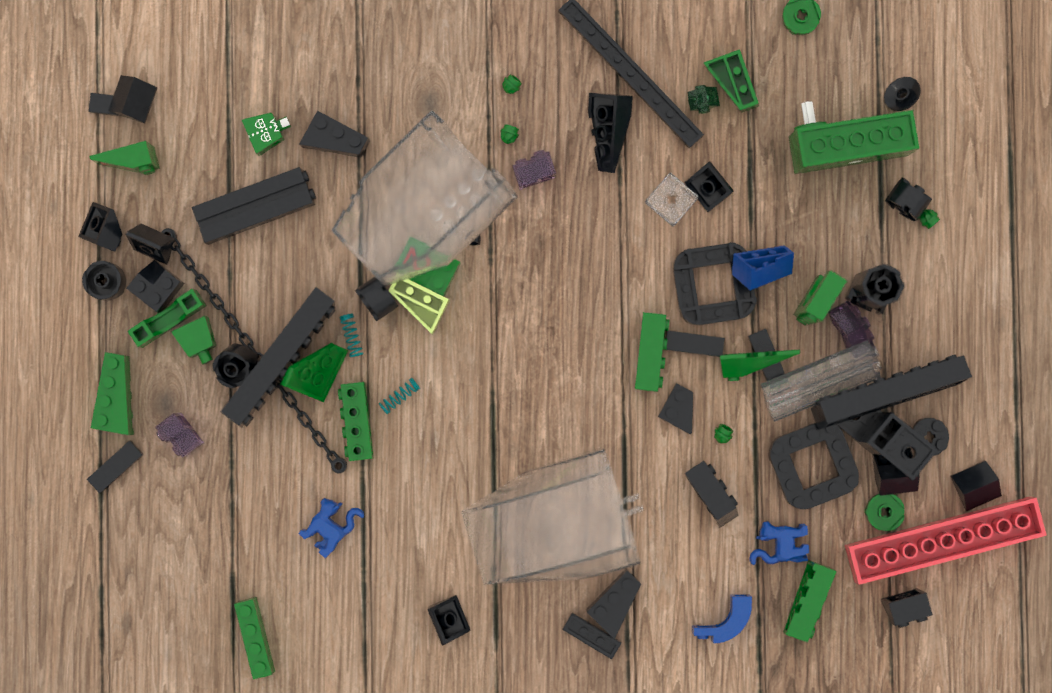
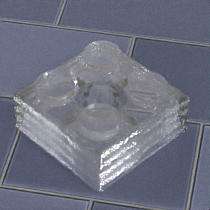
[645,173,698,226]

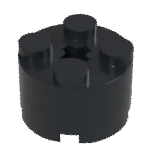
[885,177,932,221]
[82,261,126,301]
[355,276,398,322]
[213,343,258,388]

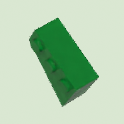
[704,49,759,113]

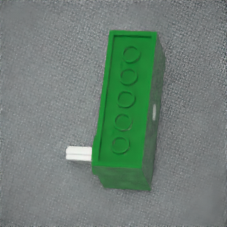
[788,101,920,174]

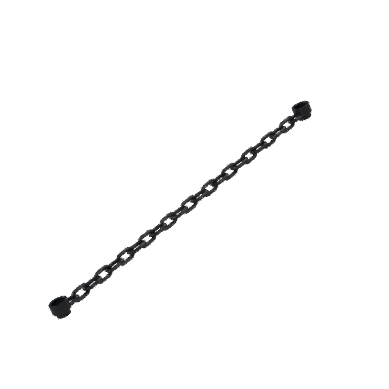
[161,228,347,473]

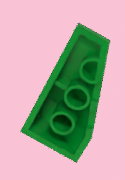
[720,349,801,381]

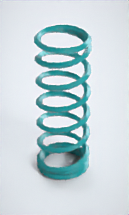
[339,313,364,358]
[379,378,420,414]

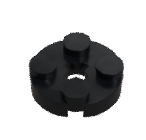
[912,418,949,456]

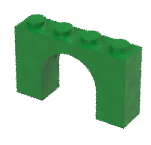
[793,270,847,326]

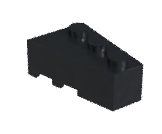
[299,111,370,158]
[685,461,739,528]
[586,569,641,640]

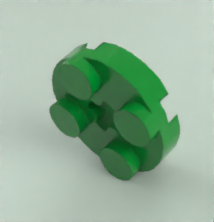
[782,0,821,35]
[865,494,905,531]

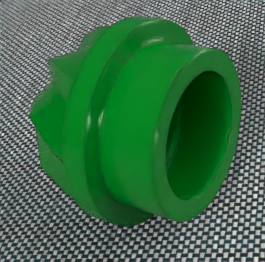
[502,74,522,94]
[500,124,519,144]
[919,209,940,229]
[714,424,733,443]

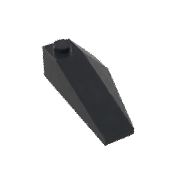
[588,93,633,173]

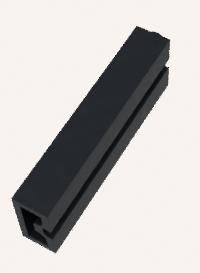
[191,167,316,245]

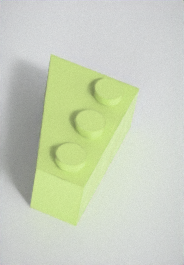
[388,274,450,335]

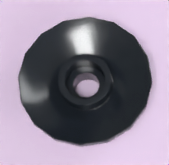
[884,77,921,111]

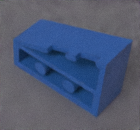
[732,245,794,290]

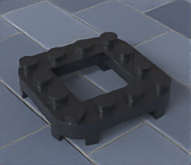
[673,242,757,325]
[768,422,859,509]

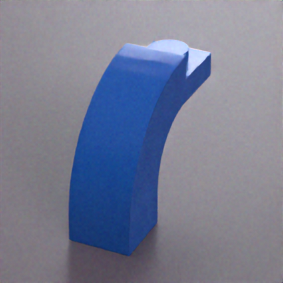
[692,594,752,644]

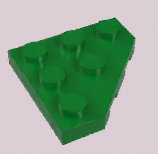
[281,343,348,402]

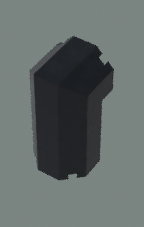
[845,264,905,315]

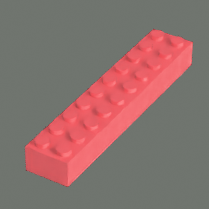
[845,497,1047,585]

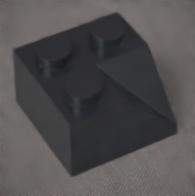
[126,260,185,313]
[881,588,933,628]

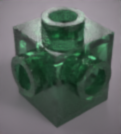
[687,85,720,114]

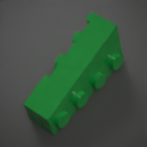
[91,352,134,435]
[783,560,837,642]

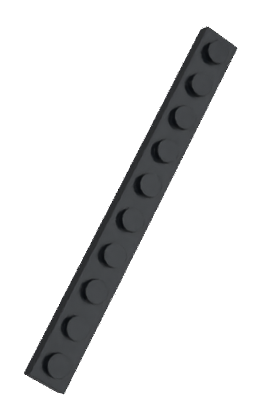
[558,0,704,149]

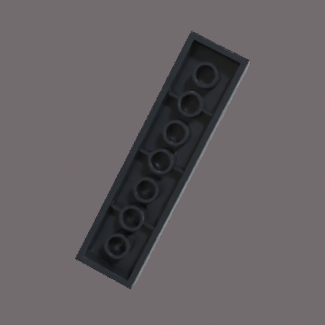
[221,287,336,428]
[810,354,972,430]

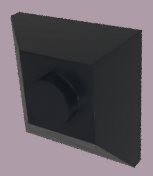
[78,202,122,252]

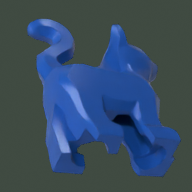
[298,498,364,558]
[749,521,809,565]

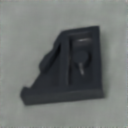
[658,383,693,435]

